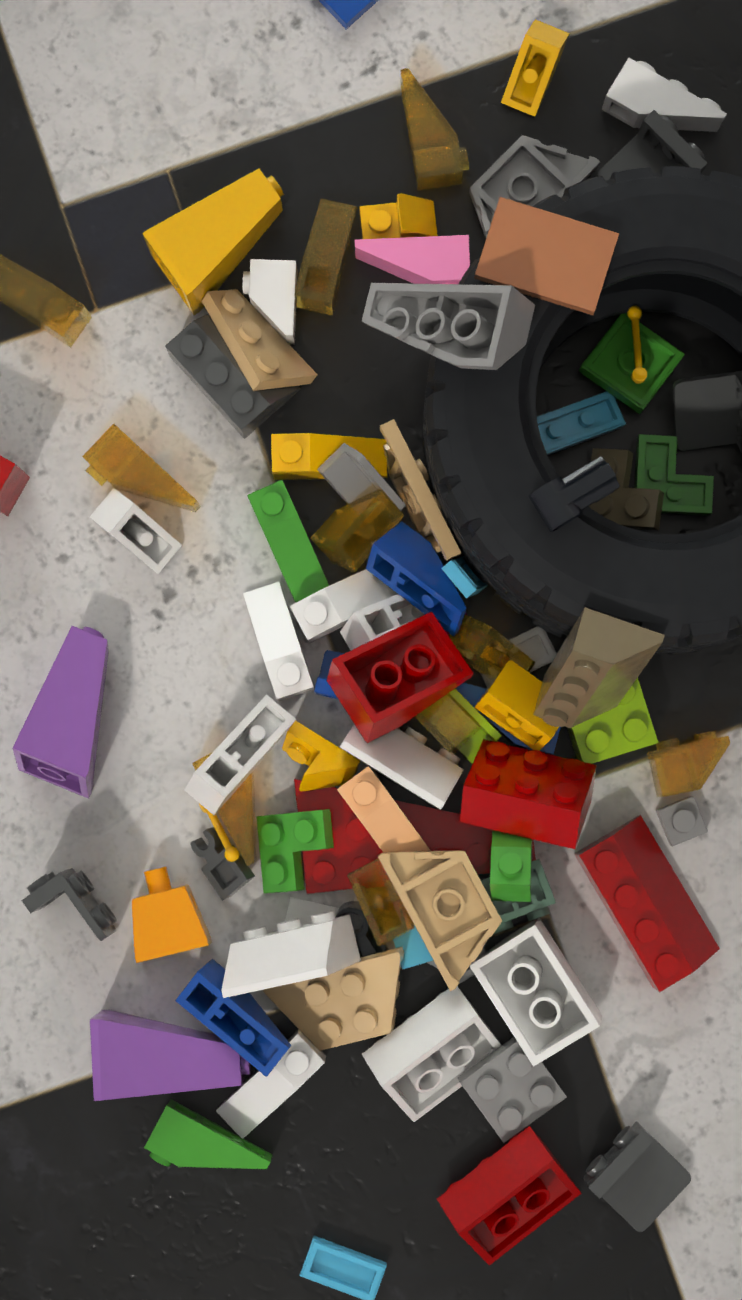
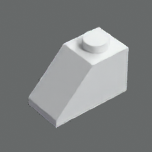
[243,259,298,345]
[90,488,182,574]

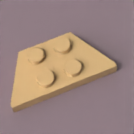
[380,419,461,560]
[377,850,502,991]
[263,947,404,1051]

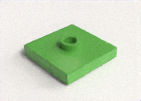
[579,313,685,414]

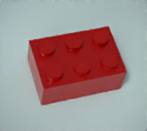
[460,739,597,849]

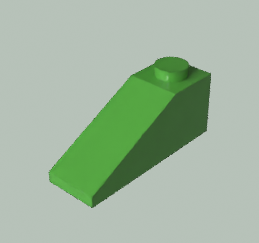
[247,480,329,603]
[490,830,532,902]
[144,1099,273,1169]

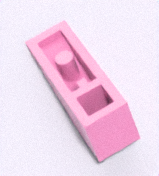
[355,235,470,284]

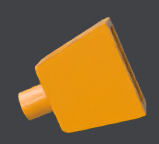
[132,866,212,963]

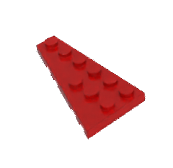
[294,779,536,894]

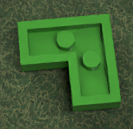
[635,434,714,516]
[256,809,334,893]

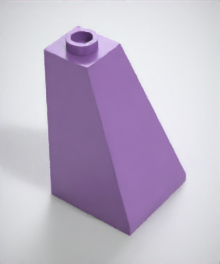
[12,626,109,799]
[90,1010,251,1101]

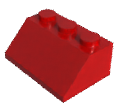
[437,1126,582,1266]

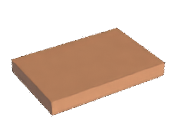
[474,197,619,315]

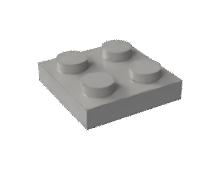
[458,1037,567,1143]

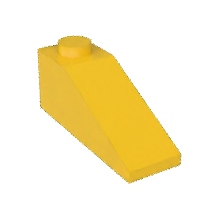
[271,433,387,480]

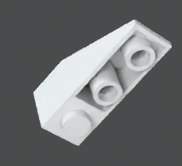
[602,58,727,132]

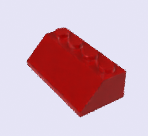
[574,815,720,992]

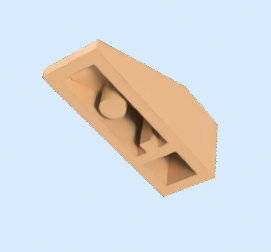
[337,766,431,853]

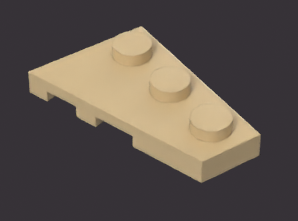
[201,289,318,391]

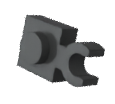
[190,827,255,901]

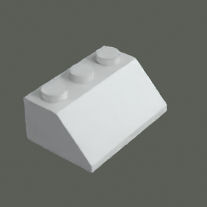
[340,724,464,810]
[221,911,361,998]
[469,918,602,1067]
[362,986,502,1122]

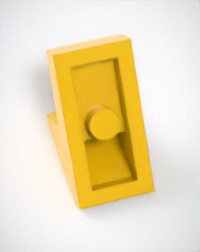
[359,193,438,239]
[282,720,361,791]

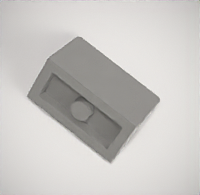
[317,443,406,525]

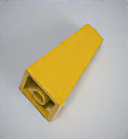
[142,168,284,316]

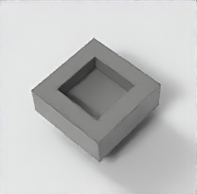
[656,796,708,846]

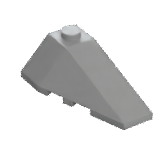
[362,283,535,370]

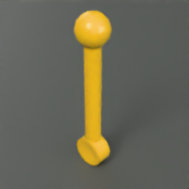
[627,306,647,384]
[199,803,240,862]

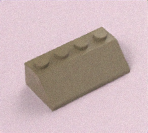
[533,607,665,728]

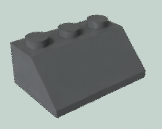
[165,314,301,439]

